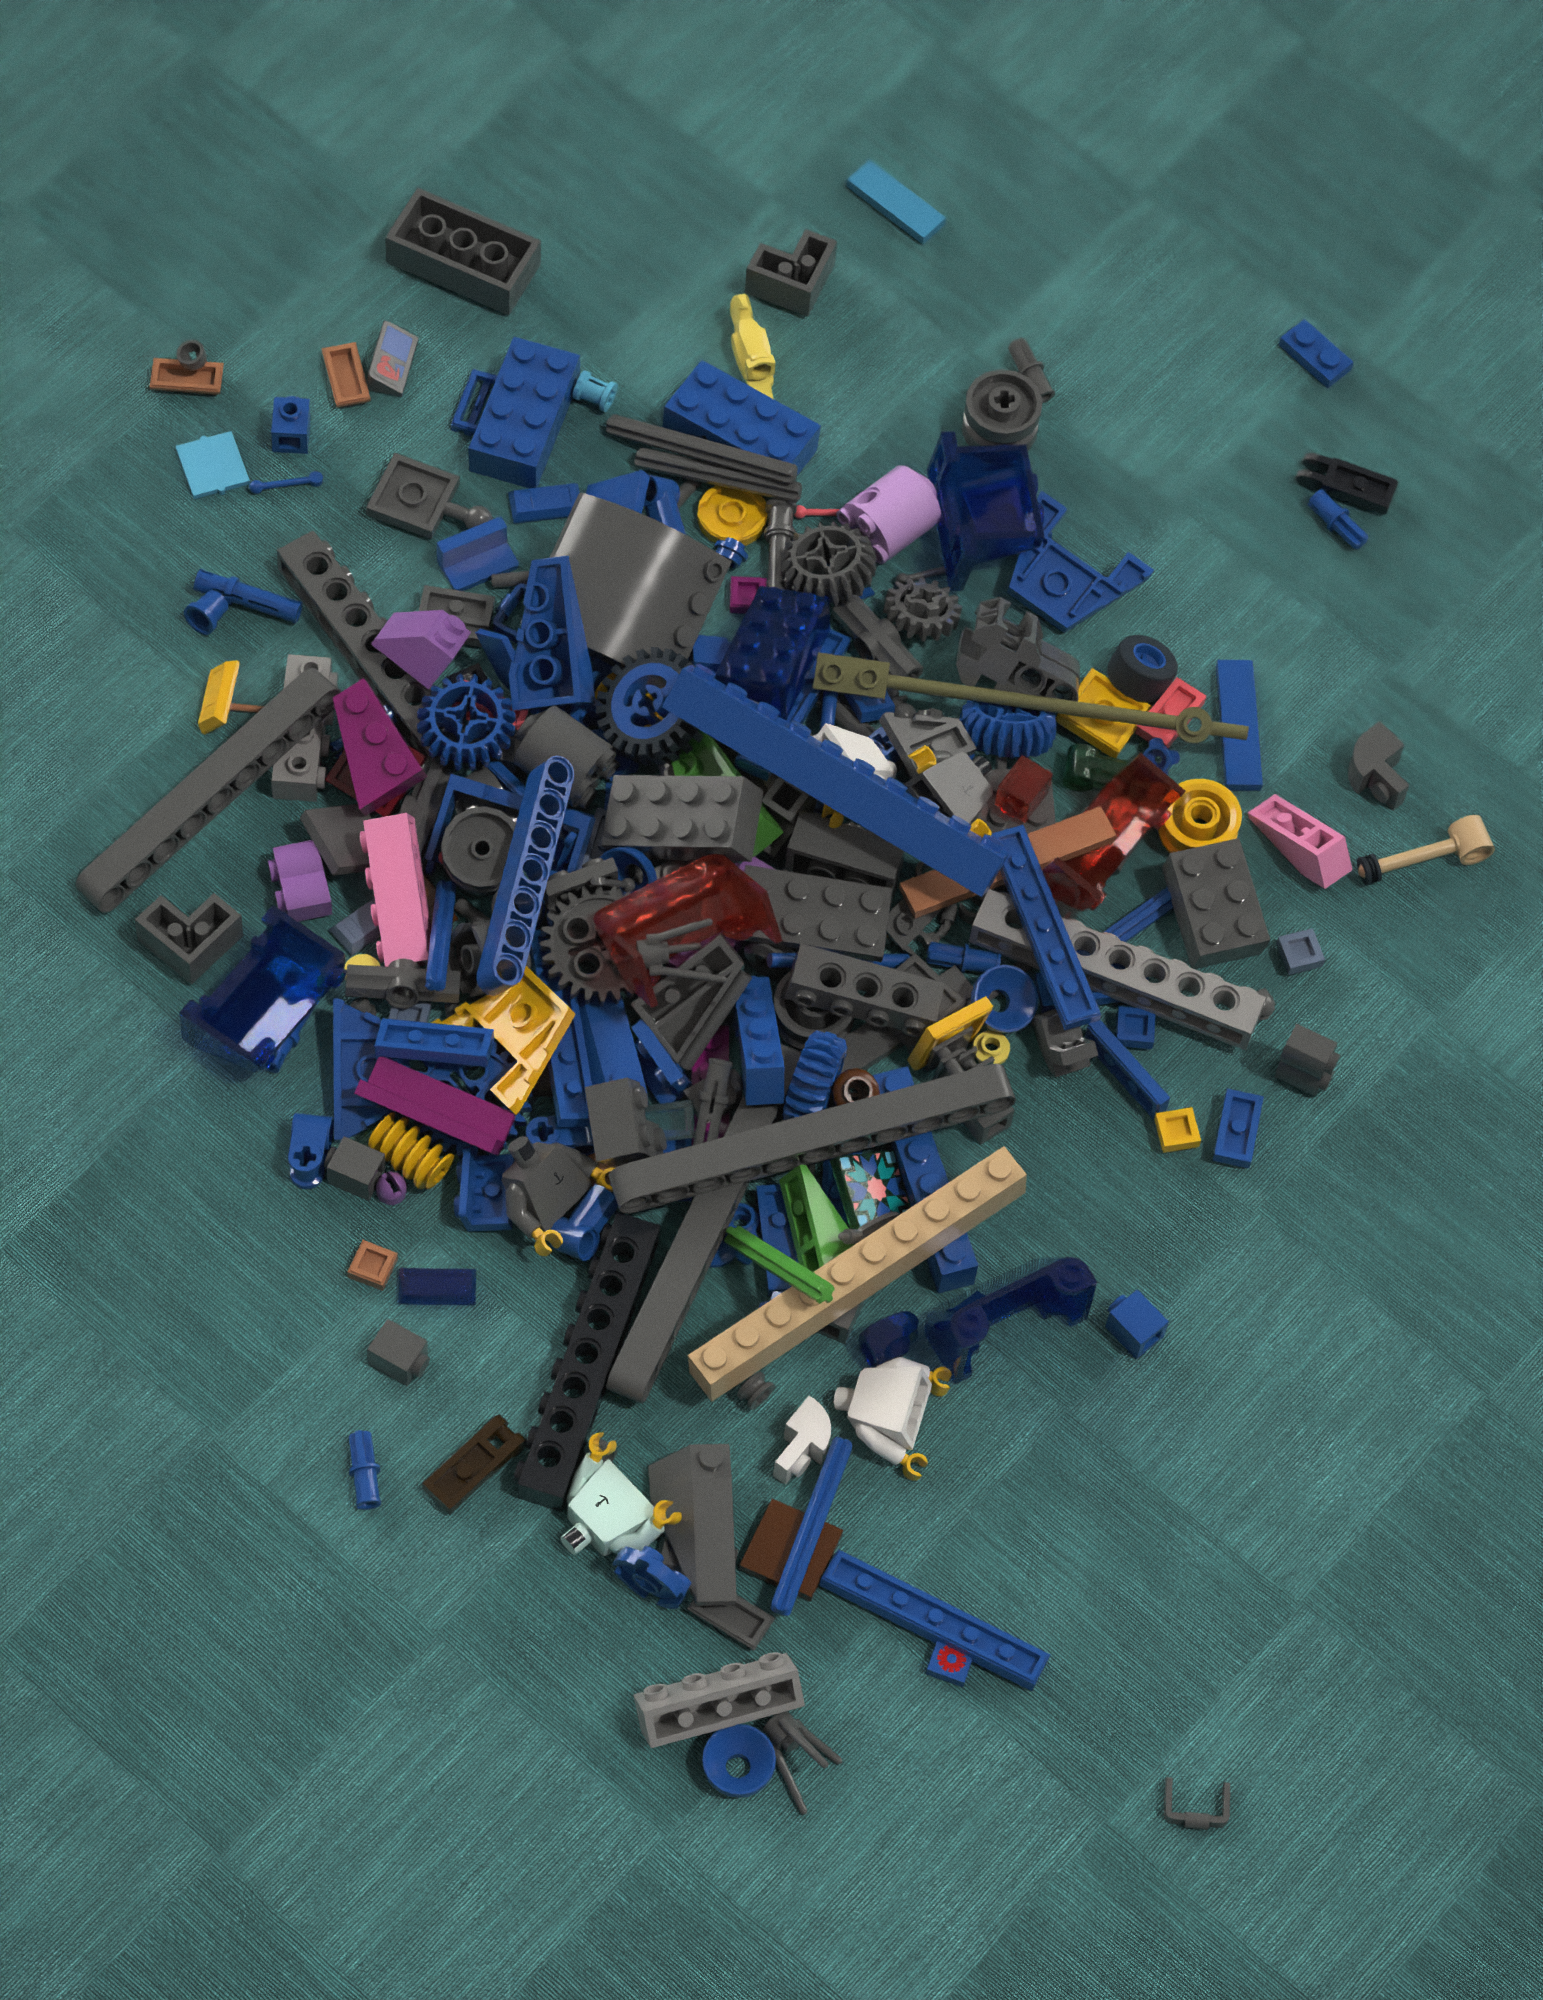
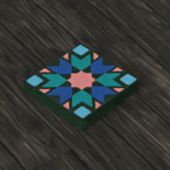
[830,1150,911,1229]

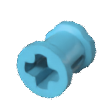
[573,370,618,412]

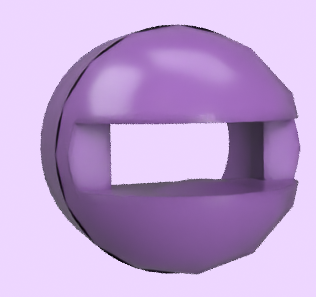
[376,1171,407,1205]

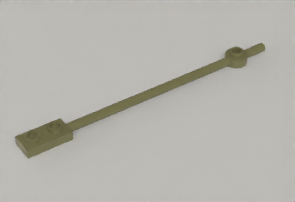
[813,652,1249,744]

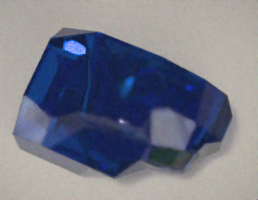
[858,1311,919,1368]

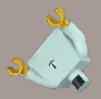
[560,1432,682,1556]

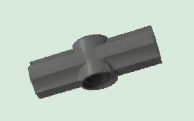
[832,595,923,678]
[400,761,453,861]
[346,958,461,1009]

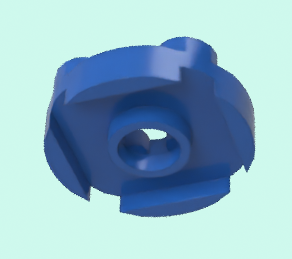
[612,1546,691,1609]

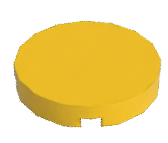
[697,485,768,546]

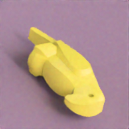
[730,293,775,399]

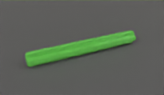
[724,1226,835,1304]

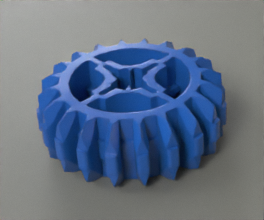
[417,674,516,772]
[959,700,1057,759]
[782,1030,848,1120]

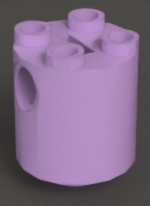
[836,466,941,564]

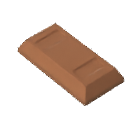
[321,342,371,408]
[150,358,224,395]

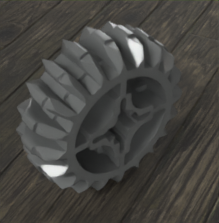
[780,521,876,608]

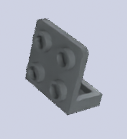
[543,857,633,956]

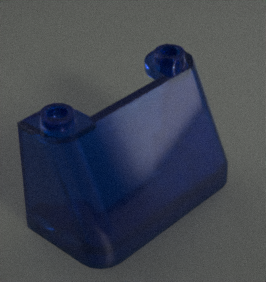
[179,905,347,1073]
[924,1257,1098,1384]

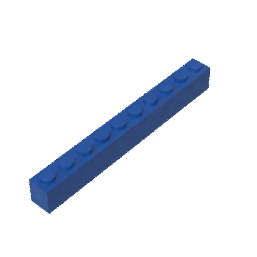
[662,664,1009,897]

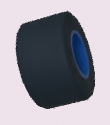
[1107,635,1178,703]

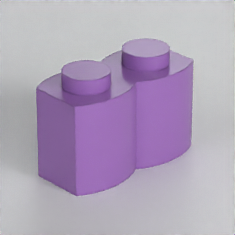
[267,840,332,923]

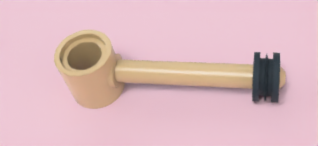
[1357,815,1495,886]

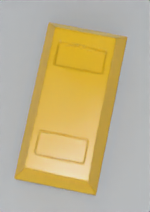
[198,660,239,735]

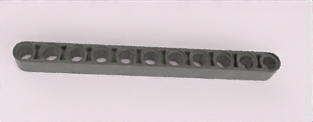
[606,1043,801,1404]
[608,1064,1016,1213]

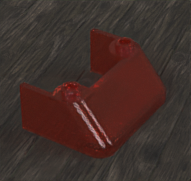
[1042,753,1186,912]
[593,854,783,1008]

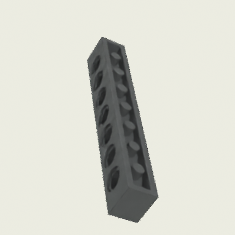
[277,530,471,769]

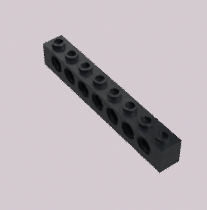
[513,1212,661,1512]

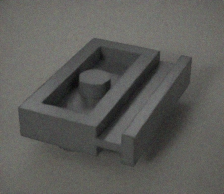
[419,585,495,647]

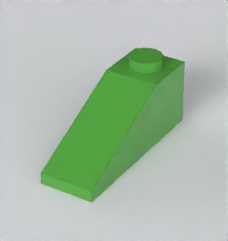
[779,1165,854,1272]

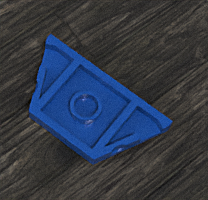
[333,998,410,1143]

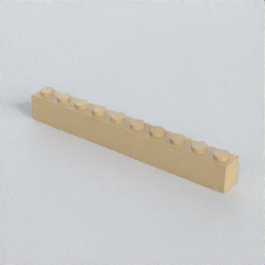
[688,1146,1027,1402]

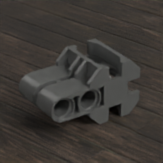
[956,597,1080,701]

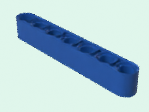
[476,755,574,996]

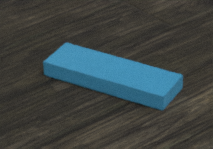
[846,160,946,245]

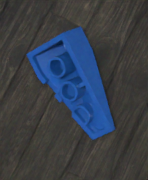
[577,971,649,1108]

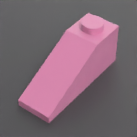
[1248,794,1352,889]

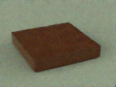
[739,1498,843,1602]

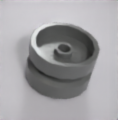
[962,369,1043,461]
[441,806,516,896]

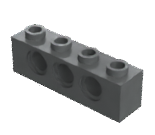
[785,943,945,1037]

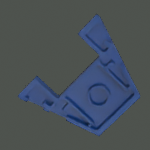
[1007,491,1154,633]

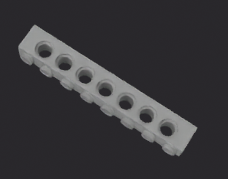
[969,889,1266,1050]

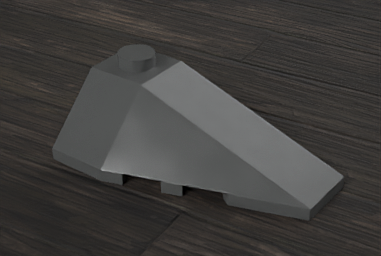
[648,1444,737,1606]

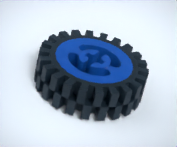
[596,647,704,766]

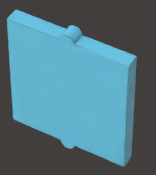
[175,431,250,499]

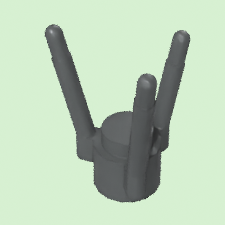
[636,918,727,983]
[763,1711,842,1815]

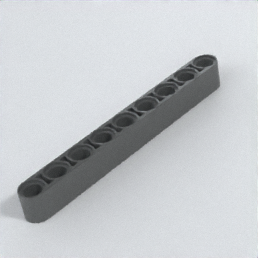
[75,668,341,913]

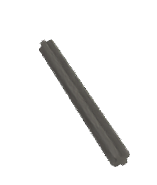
[606,414,798,485]

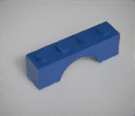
[731,976,785,1105]

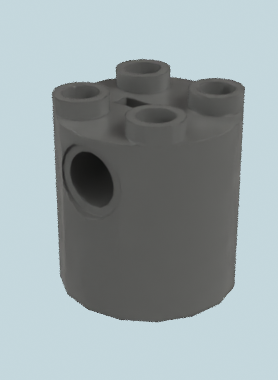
[514,705,619,809]

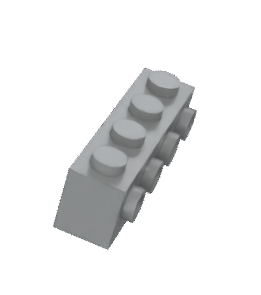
[271,654,338,802]
[633,1652,805,1748]

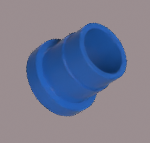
[184,590,229,635]

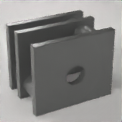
[925,1026,995,1080]

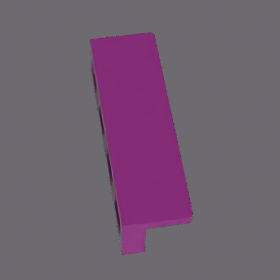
[354,1056,516,1156]

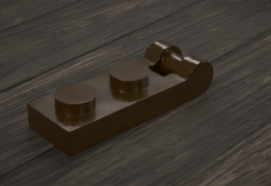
[422,1414,527,1515]

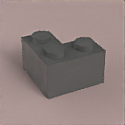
[745,229,837,317]
[135,893,243,985]
[585,1077,667,1168]

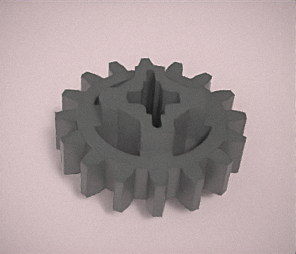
[883,577,962,641]

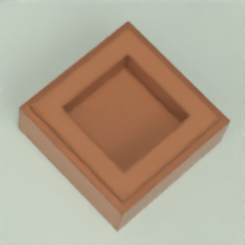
[347,1240,398,1291]

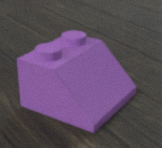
[371,610,471,689]

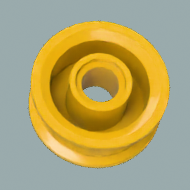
[1158,779,1242,853]

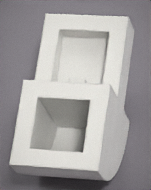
[773,1396,831,1485]

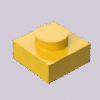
[1154,1107,1201,1153]

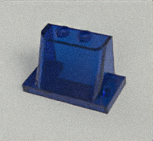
[926,431,1045,591]

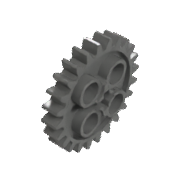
[539,886,662,1006]

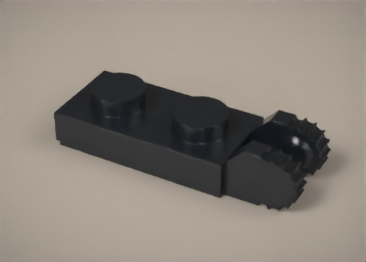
[1295,452,1399,515]

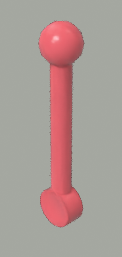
[794,505,840,519]

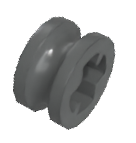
[737,1371,775,1410]

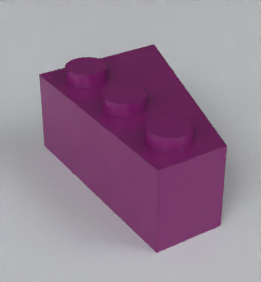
[333,678,428,816]

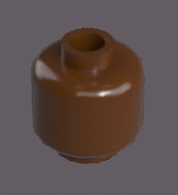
[828,1068,880,1108]

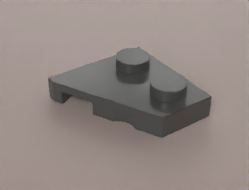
[879,712,977,778]

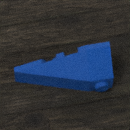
[509,556,596,711]

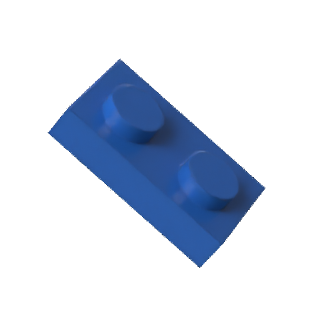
[454,1147,515,1232]

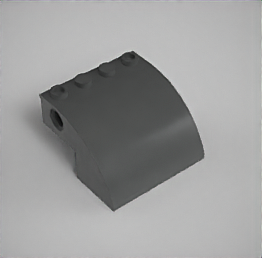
[520,493,732,689]

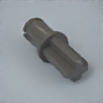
[1008,337,1055,403]

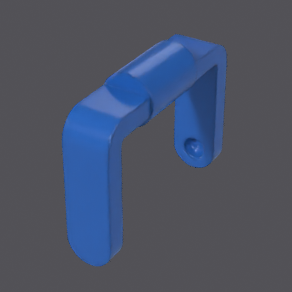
[493,583,527,643]

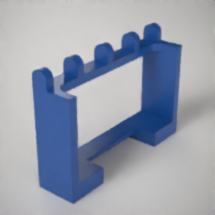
[425,774,596,895]

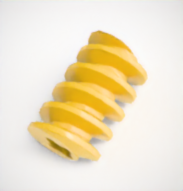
[368,1112,454,1190]

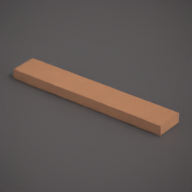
[899,806,1117,919]

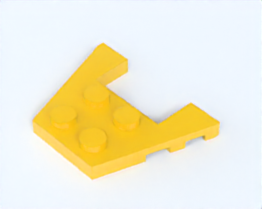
[431,966,576,1115]

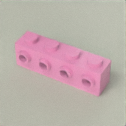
[360,813,431,967]

